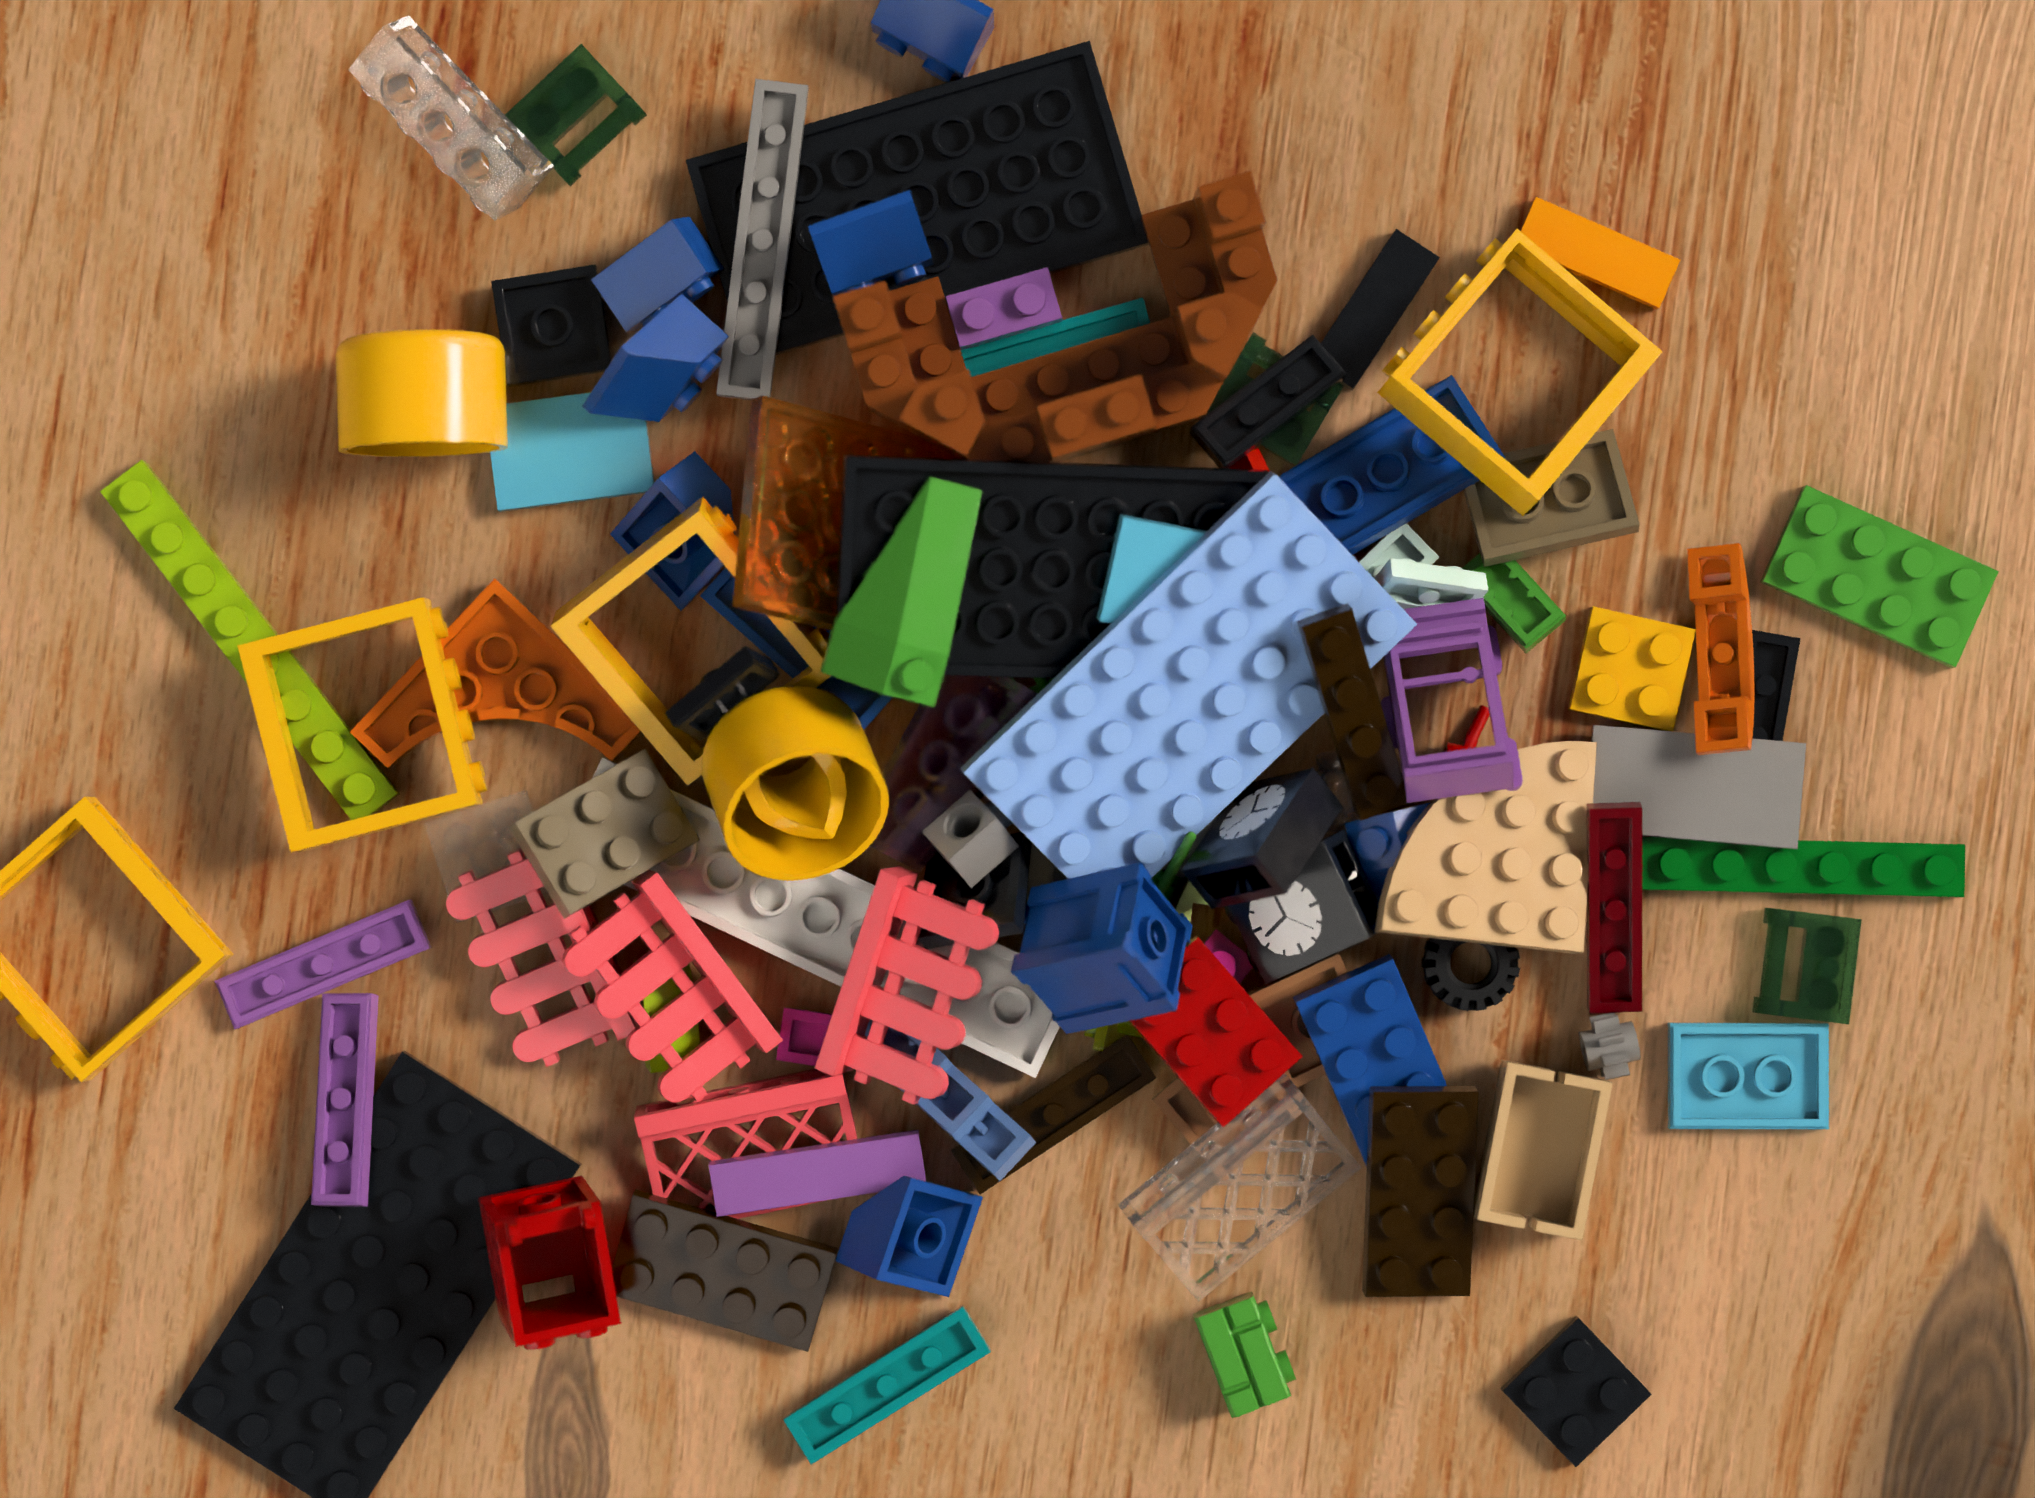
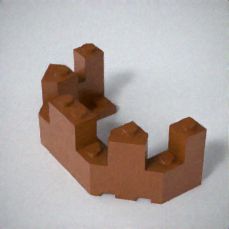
[833,171,1278,462]

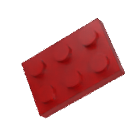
[1129,936,1303,1128]

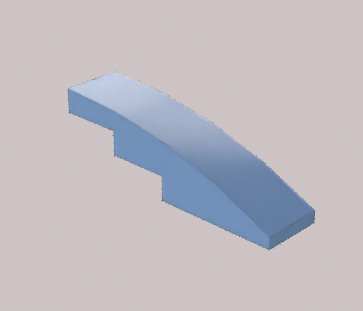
[865,1020,1036,1181]

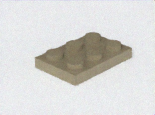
[1463,429,1640,567]
[509,749,700,919]

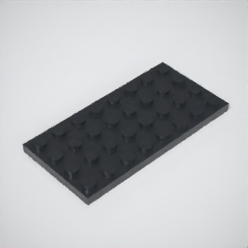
[686,41,1149,355]
[835,454,1269,678]
[174,1051,582,1498]

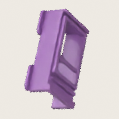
[1381,598,1523,803]

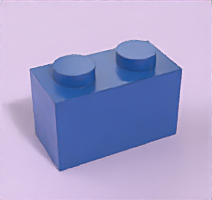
[591,216,724,332]

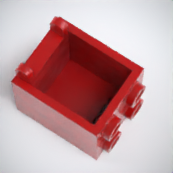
[478,1176,621,1350]

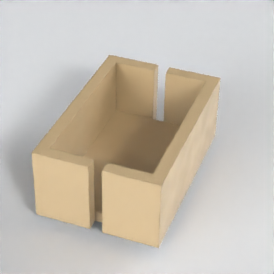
[1473,1059,1613,1240]

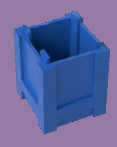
[1011,862,1193,1034]

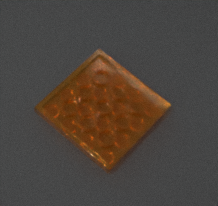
[732,395,941,631]

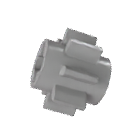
[1579,1013,1640,1080]

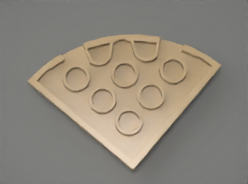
[1375,741,1597,954]

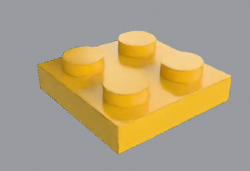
[1568,606,1696,732]

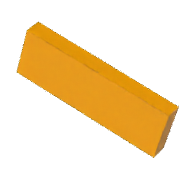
[1520,197,1680,310]

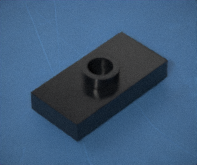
[665,646,780,741]

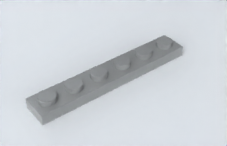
[716,79,809,403]

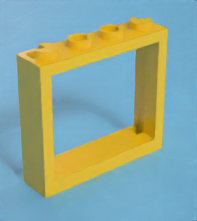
[1377,229,1663,516]
[551,497,831,786]
[237,597,488,852]
[0,796,234,1082]

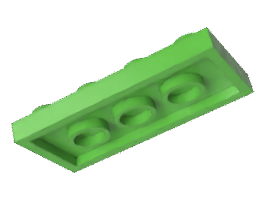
[1760,485,1999,668]

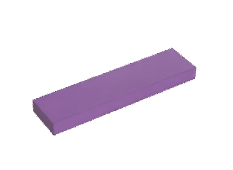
[215,899,432,1030]
[311,993,379,1207]
[708,1130,926,1217]

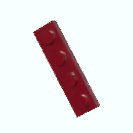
[1586,802,1642,1013]

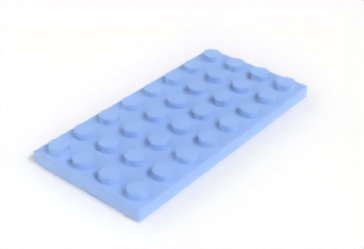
[961,471,1417,879]

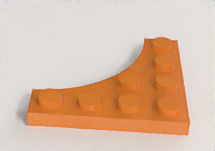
[350,578,641,769]

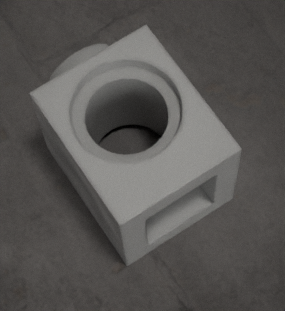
[922,790,1019,888]

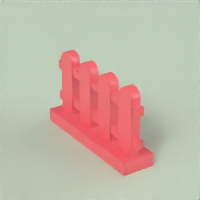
[446,848,638,1067]
[814,866,999,1105]
[562,870,783,1102]

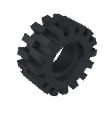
[1421,938,1520,1011]

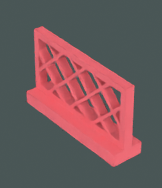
[634,1069,858,1219]

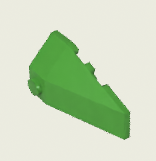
[821,476,982,707]

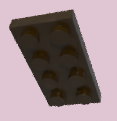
[1362,1086,1479,1297]
[612,1189,838,1352]

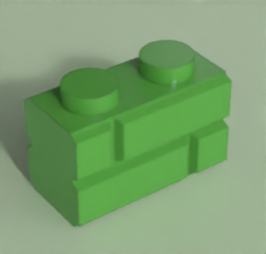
[1193,1292,1296,1418]

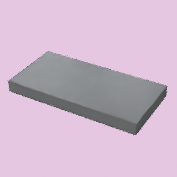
[1591,725,1806,850]

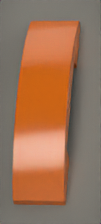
[1687,543,1755,755]

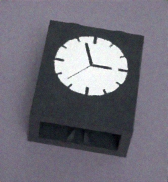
[1181,768,1343,909]
[1224,830,1379,984]

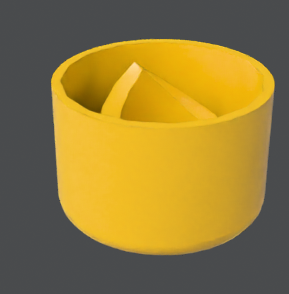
[336,330,508,457]
[702,686,889,881]

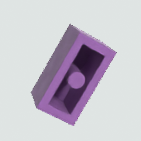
[946,267,1062,350]

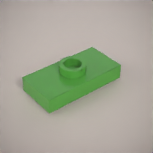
[1462,553,1566,654]

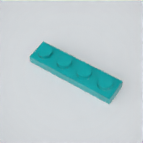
[783,1305,991,1465]

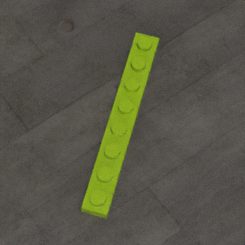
[100,460,400,820]

